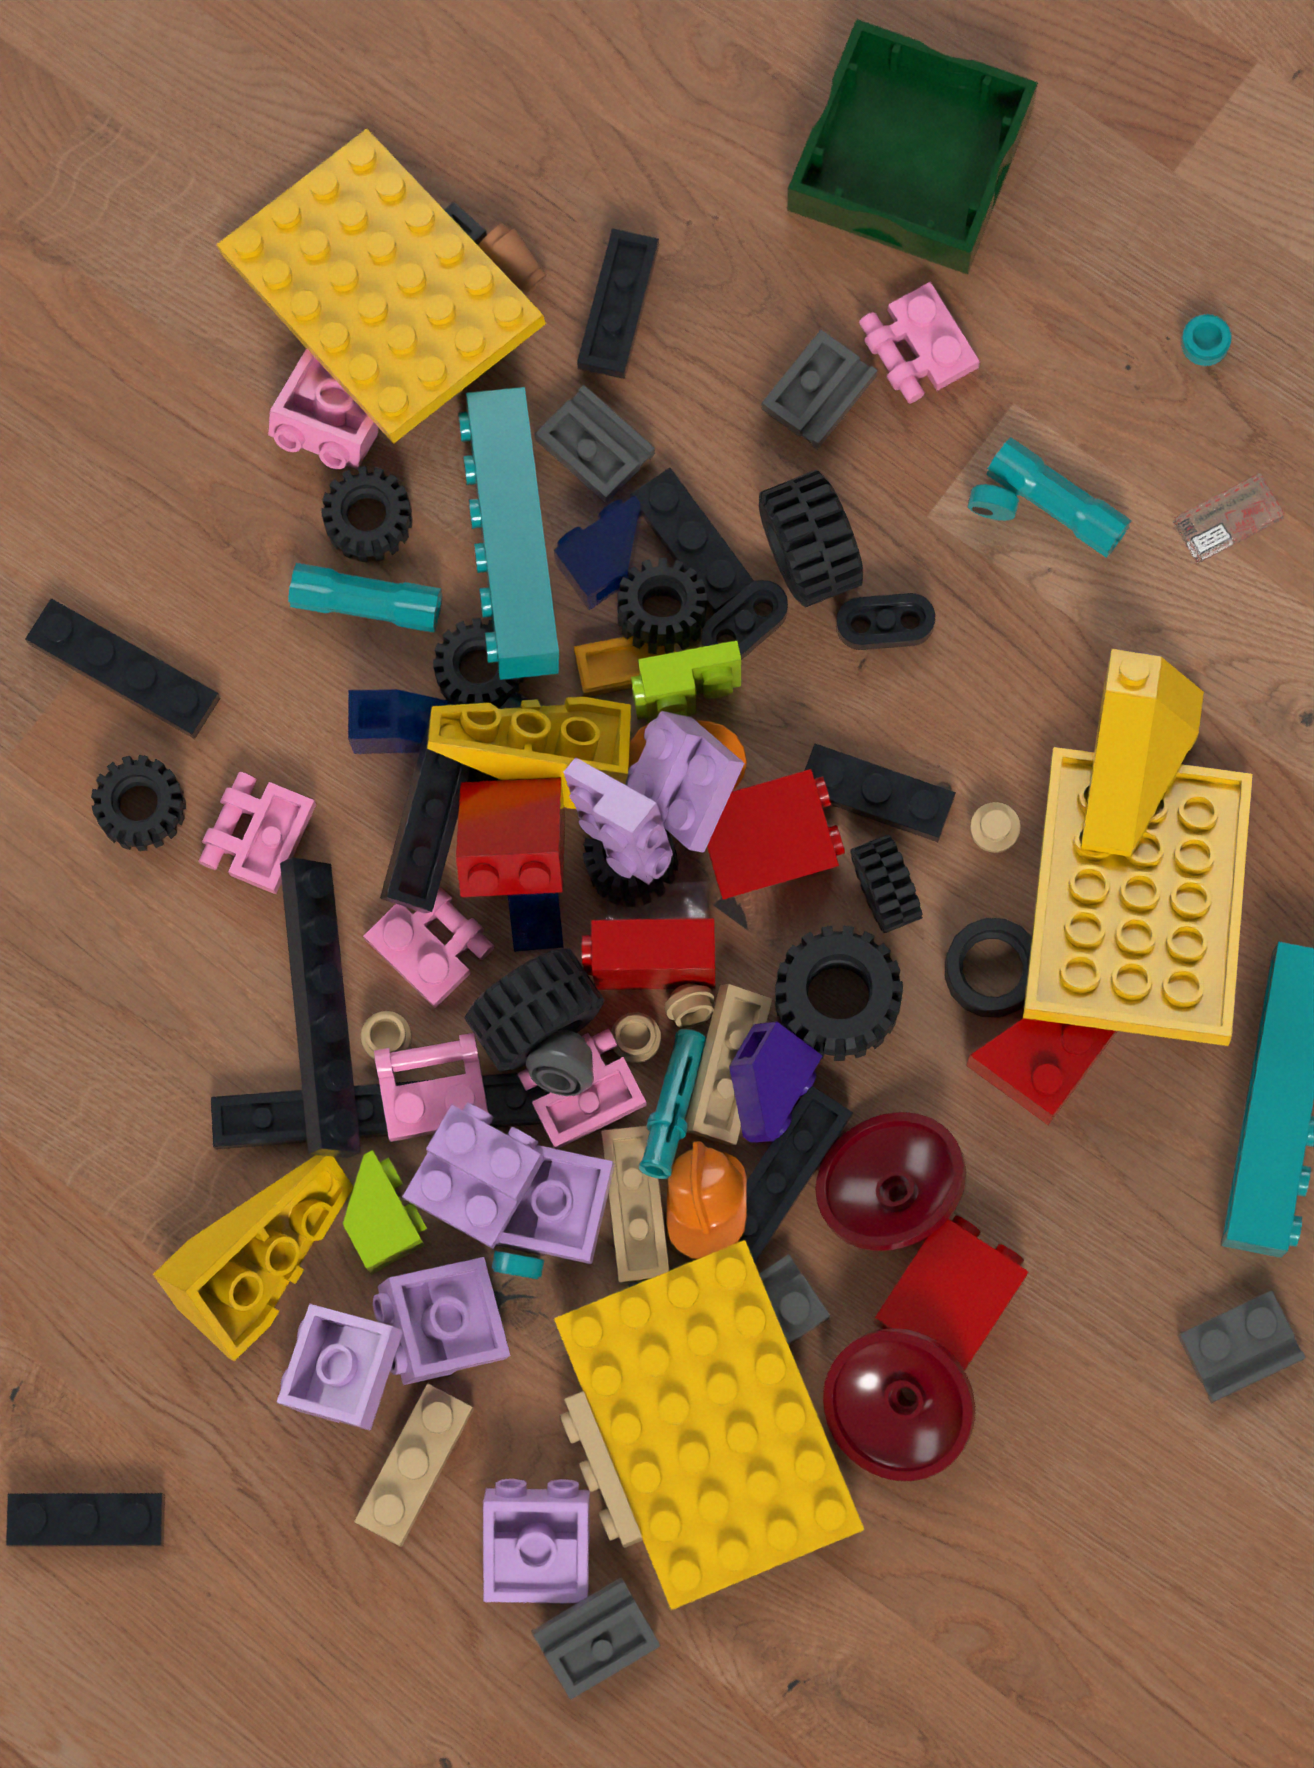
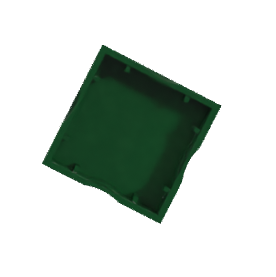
[787,19,1038,275]

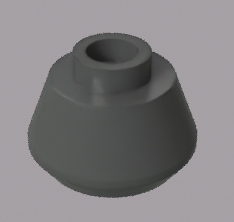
[526,1030,594,1096]

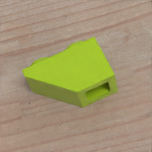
[343,1150,427,1275]

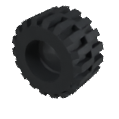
[759,470,863,608]
[775,925,903,1061]
[465,948,605,1071]

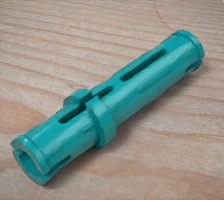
[639,1029,706,1179]

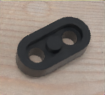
[702,580,788,660]
[836,593,936,650]

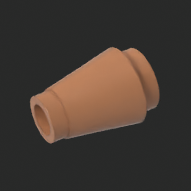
[478,223,547,296]

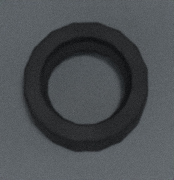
[945,918,1032,1018]

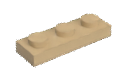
[686,984,772,1145]
[602,1126,669,1285]
[354,1383,474,1547]
[560,1391,643,1548]

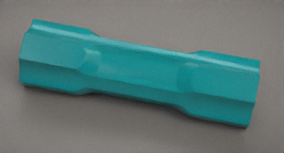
[986,437,1132,558]
[288,563,443,633]

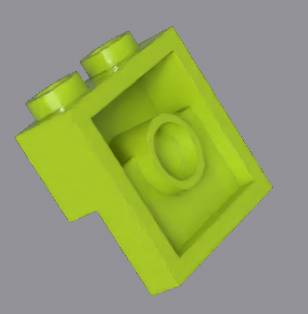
[631,640,741,723]

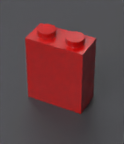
[707,769,845,900]
[456,777,565,897]
[582,918,716,990]
[873,1215,1029,1371]

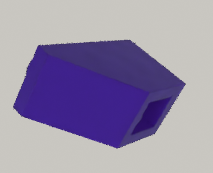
[729,1021,822,1143]

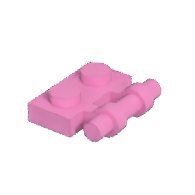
[859,282,980,403]
[198,772,316,894]
[363,887,495,1008]
[517,1028,647,1149]

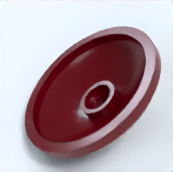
[816,1112,966,1251]
[823,1328,976,1481]

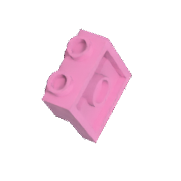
[268,348,378,470]

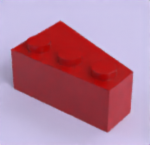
[966,1018,1118,1125]

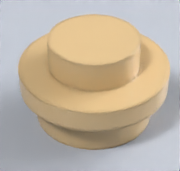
[970,802,1021,853]
[664,983,714,1028]
[361,1011,412,1059]
[611,1012,661,1063]

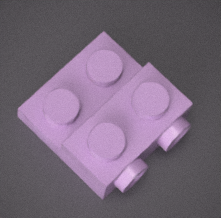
[626,711,744,852]
[563,757,673,884]
[402,1102,544,1249]
[495,1145,615,1264]
[373,1257,510,1385]
[277,1304,403,1430]
[483,1479,590,1603]

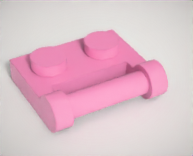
[374,1033,489,1142]

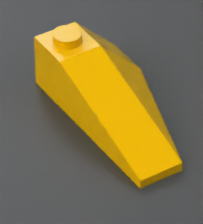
[1080,649,1204,857]
[427,696,631,809]
[153,1155,354,1361]

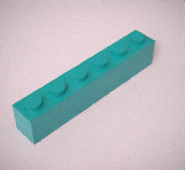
[458,387,559,680]
[1221,941,1314,1258]

